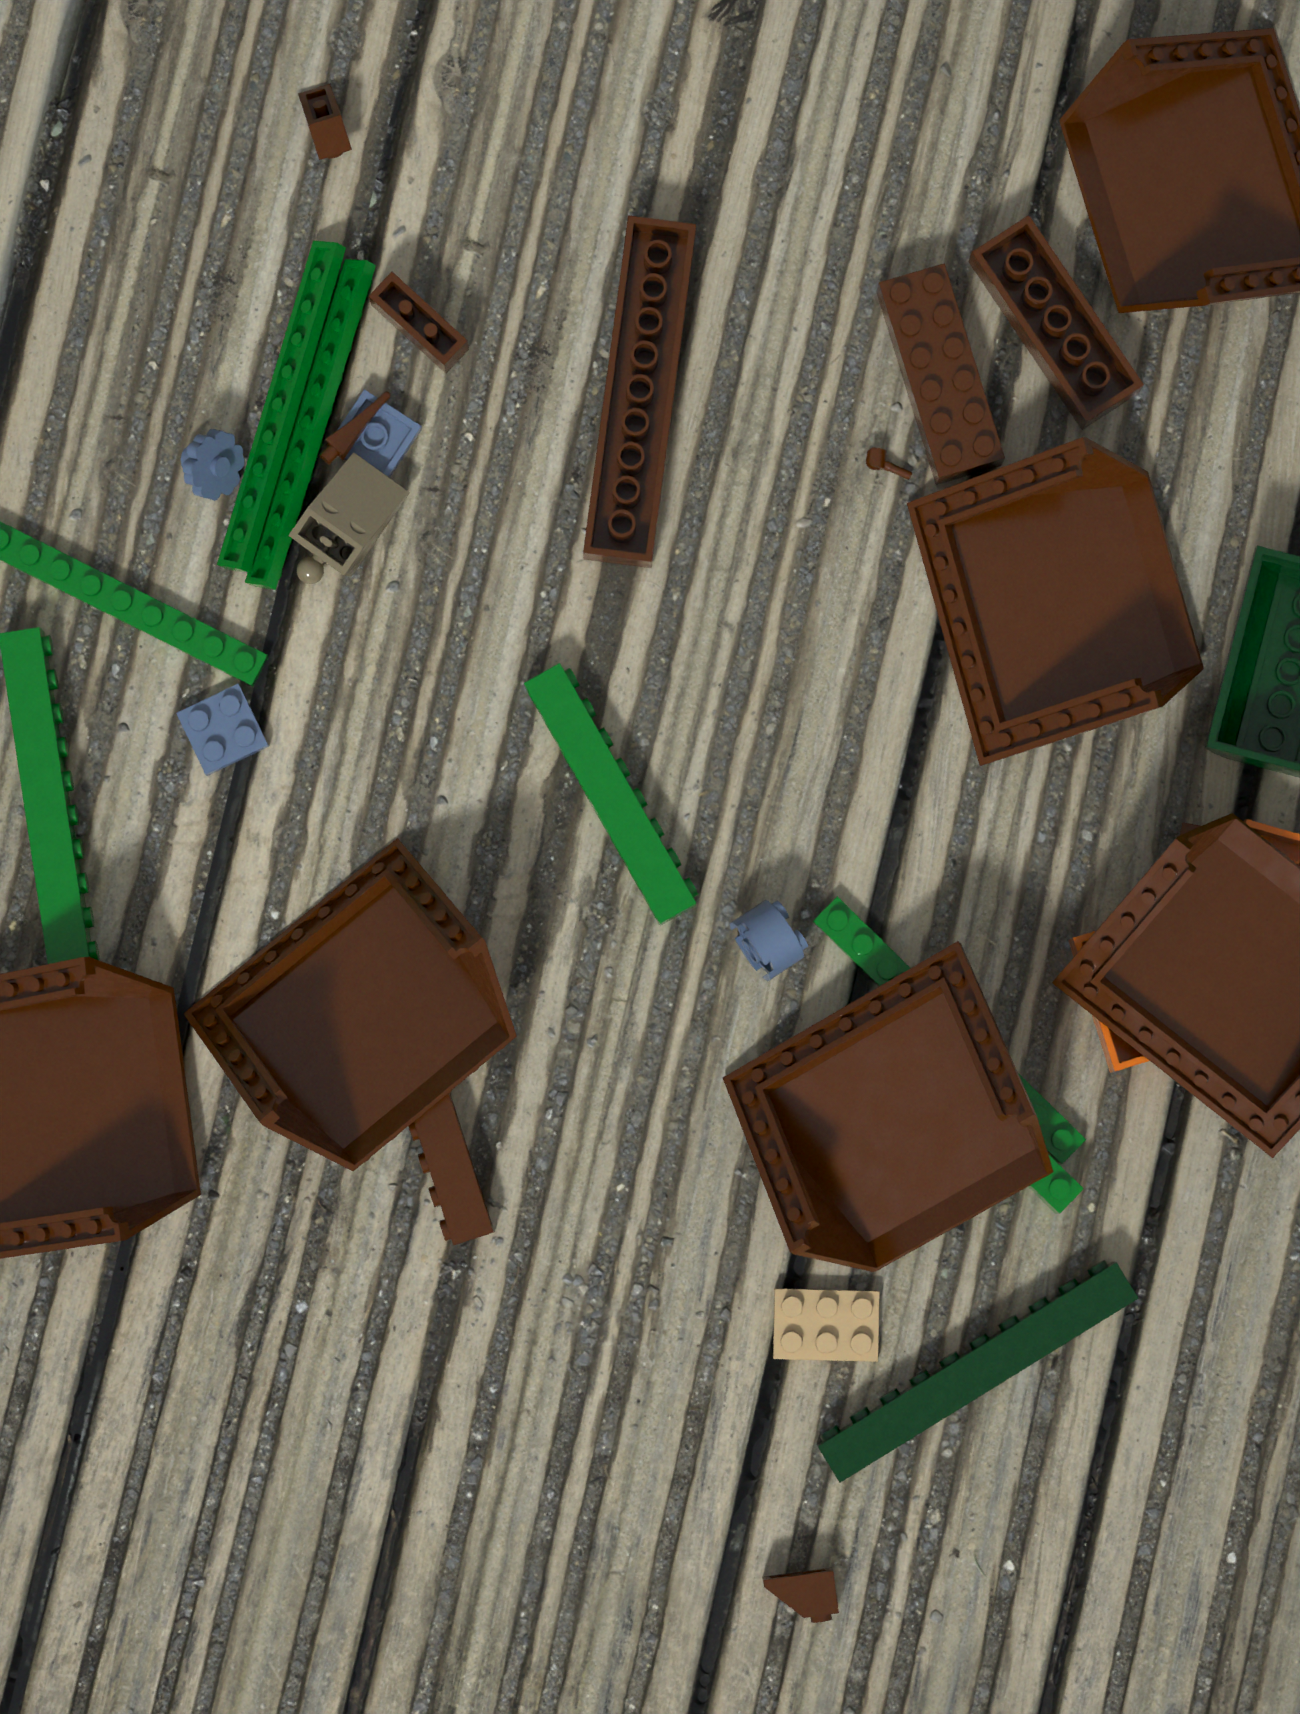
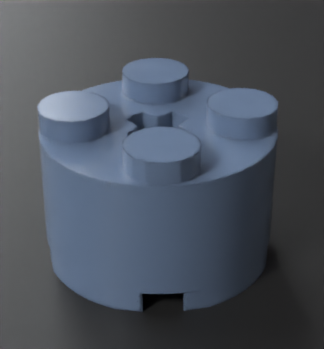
[730,900,808,981]

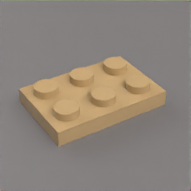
[773,1288,880,1362]

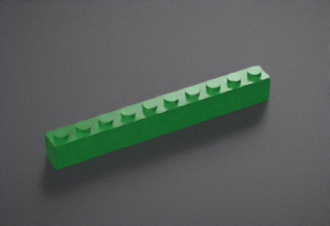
[0,627,100,964]

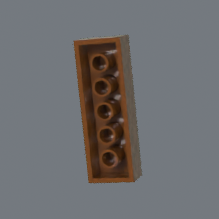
[968,215,1144,430]
[876,263,1005,485]

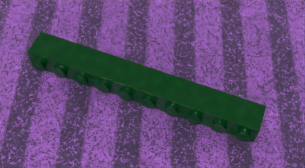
[816,1260,1139,1483]

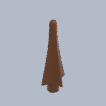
[320,391,391,465]

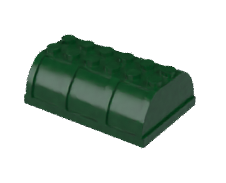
[1205,545,1300,778]

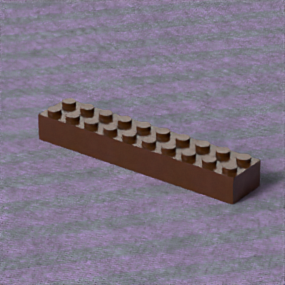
[583,215,696,568]

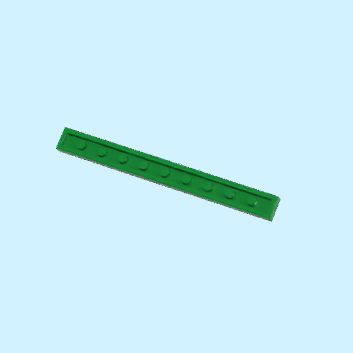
[217,240,346,573]
[245,259,376,590]
[0,521,269,687]
[813,896,1086,1164]

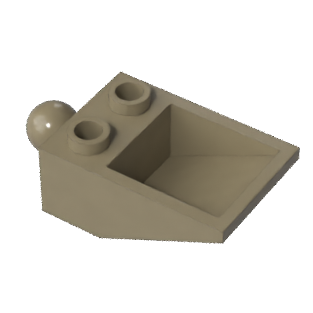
[288,452,410,584]

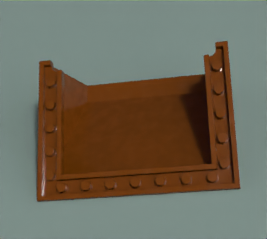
[1059,28,1300,313]
[907,437,1204,766]
[1052,813,1300,1158]
[184,838,517,1171]
[723,941,1053,1272]
[0,957,201,1259]

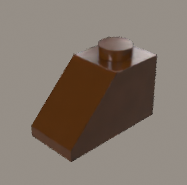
[298,84,352,160]
[762,1567,839,1623]

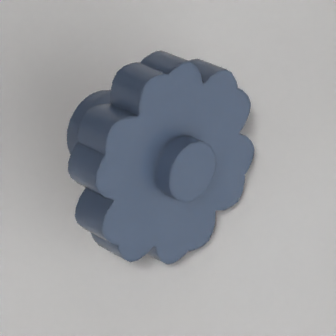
[181,429,245,501]

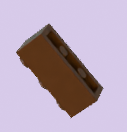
[369,272,469,374]

